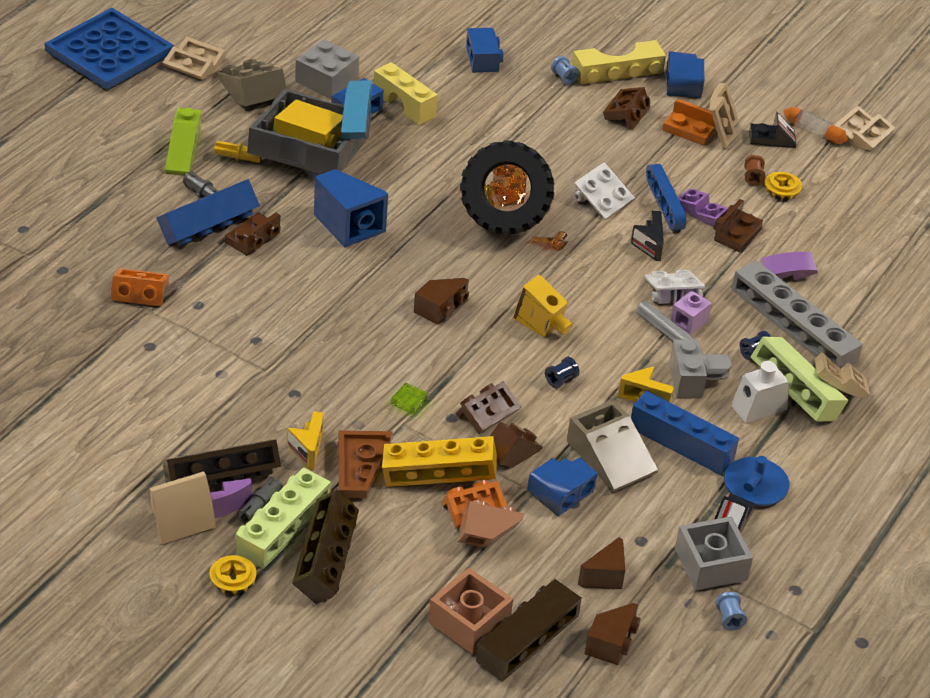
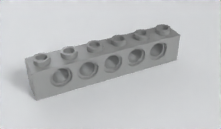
[731,260,863,369]

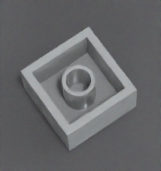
[295,39,360,99]
[675,516,753,590]

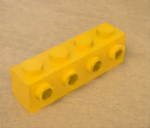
[382,436,497,487]

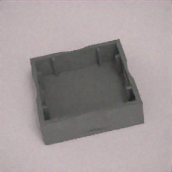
[247,89,372,174]

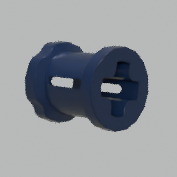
[739,331,771,360]
[545,356,580,388]

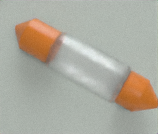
[783,107,848,145]

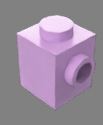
[671,291,712,335]

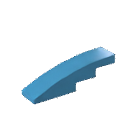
[341,80,372,139]

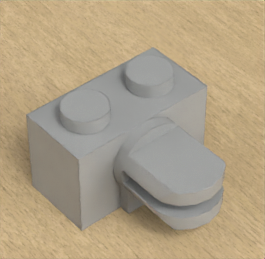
[669,340,731,398]

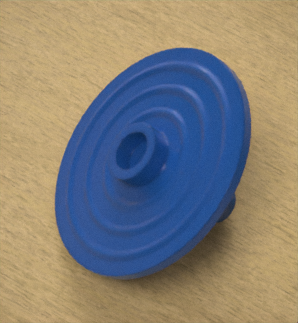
[724,456,789,506]

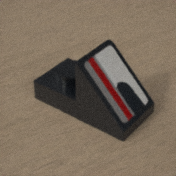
[749,111,796,148]
[631,211,664,261]
[714,493,756,533]

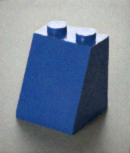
[314,169,388,247]

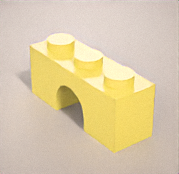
[374,62,438,125]

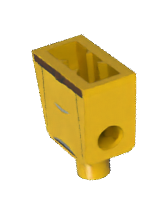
[513,274,573,337]

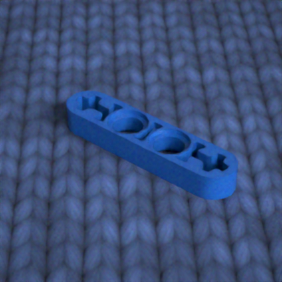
[646,164,686,231]

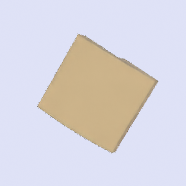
[162,36,226,80]
[710,83,739,148]
[835,105,896,151]
[815,352,870,398]
[149,472,216,544]

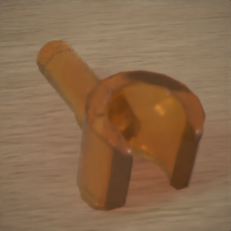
[532,231,568,250]

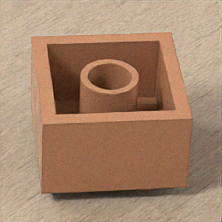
[428,568,513,654]

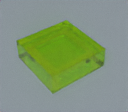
[391,382,428,415]

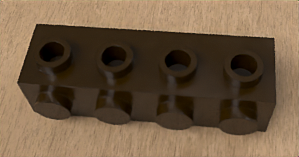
[162,439,281,486]
[292,489,359,604]
[476,579,582,682]

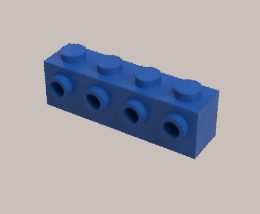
[156,179,260,246]
[631,391,739,475]

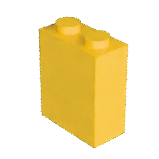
[273,100,343,149]

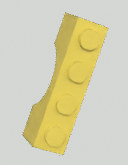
[572,40,666,85]

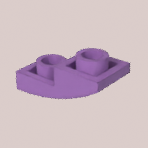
[678,188,728,226]
[761,252,818,281]
[210,478,252,519]

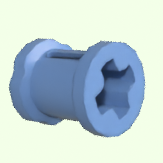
[551,56,580,85]
[715,592,748,631]

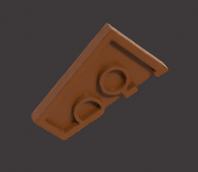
[338,430,393,498]

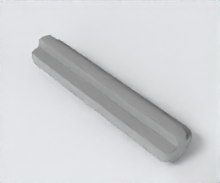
[636,301,696,341]

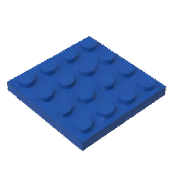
[44,7,174,90]

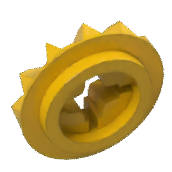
[764,172,802,199]
[210,555,256,595]

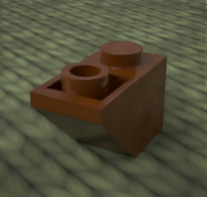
[413,278,469,325]
[490,422,543,468]
[584,603,641,665]

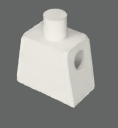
[731,361,789,423]

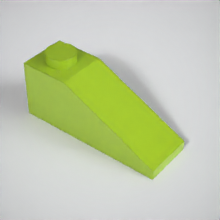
[165,107,202,176]

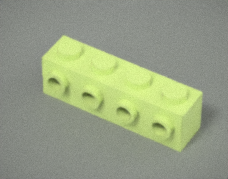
[751,337,848,422]
[235,467,331,569]

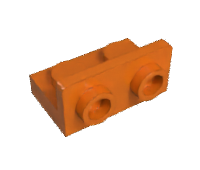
[662,99,716,146]
[111,268,169,306]
[441,480,507,529]

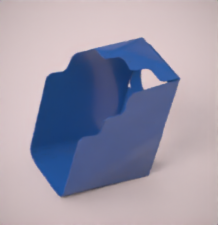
[666,51,705,98]
[527,458,598,517]

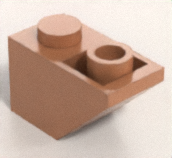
[458,500,524,548]

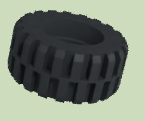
[460,140,555,235]

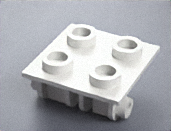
[573,162,635,220]
[644,270,705,304]

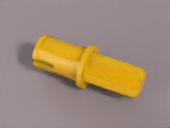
[214,141,261,164]

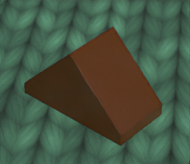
[578,537,626,589]

